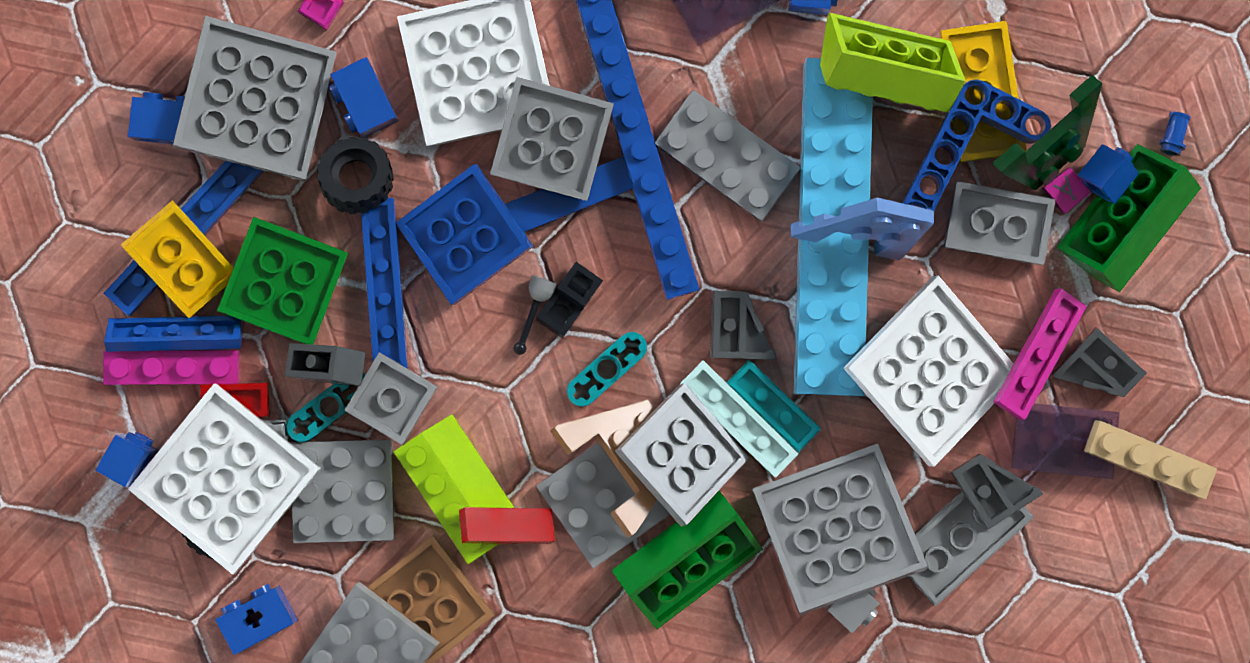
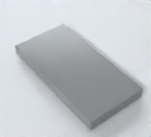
[908,491,1034,607]

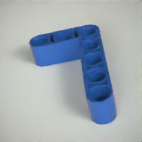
[902,79,1051,211]

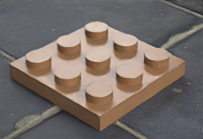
[367,535,495,663]

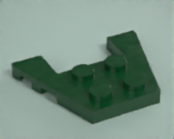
[993,75,1102,190]

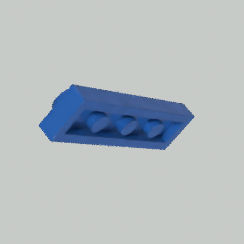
[104,316,244,352]

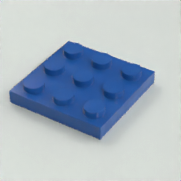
[396,164,534,305]

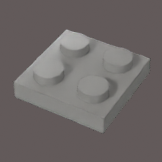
[344,352,438,445]

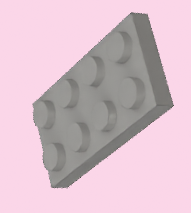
[655,90,801,222]

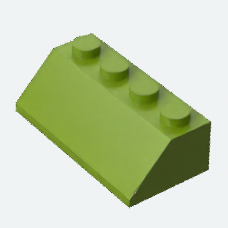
[820,13,966,113]
[393,414,515,564]

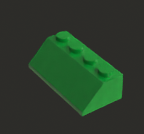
[1056,144,1201,293]
[611,490,763,629]

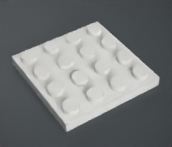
[397,0,550,147]
[843,275,1014,467]
[128,383,321,575]

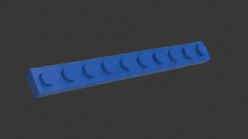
[576,0,700,301]

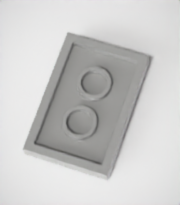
[943,181,1056,266]

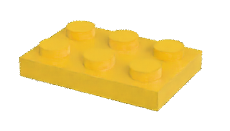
[121,200,234,318]

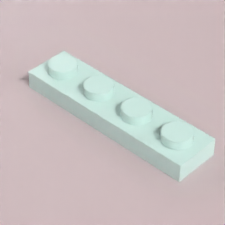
[680,360,798,478]

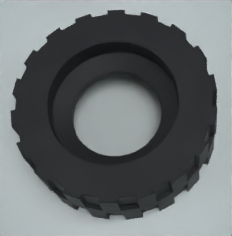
[317,137,394,214]

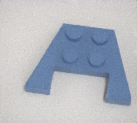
[791,198,934,260]

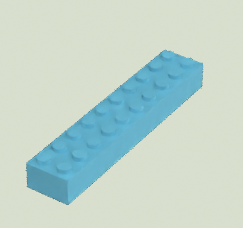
[794,58,873,396]

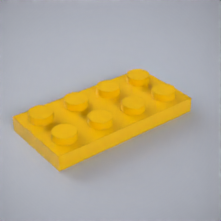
[939,21,1027,163]

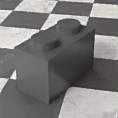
[285,343,366,386]

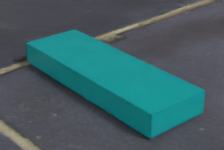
[727,360,821,453]

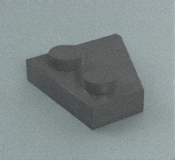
[710,291,776,360]
[1052,327,1147,397]
[951,454,1043,529]

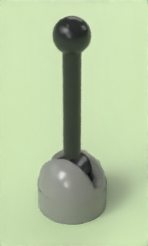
[513,275,557,355]

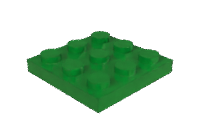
[217,217,348,345]

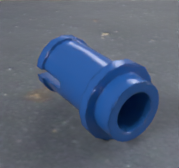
[1159,111,1191,156]

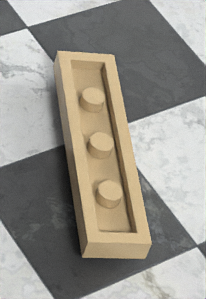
[1084,420,1217,500]

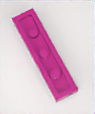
[993,288,1087,420]
[103,350,239,385]

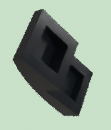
[536,262,603,339]

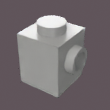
[824,589,880,633]

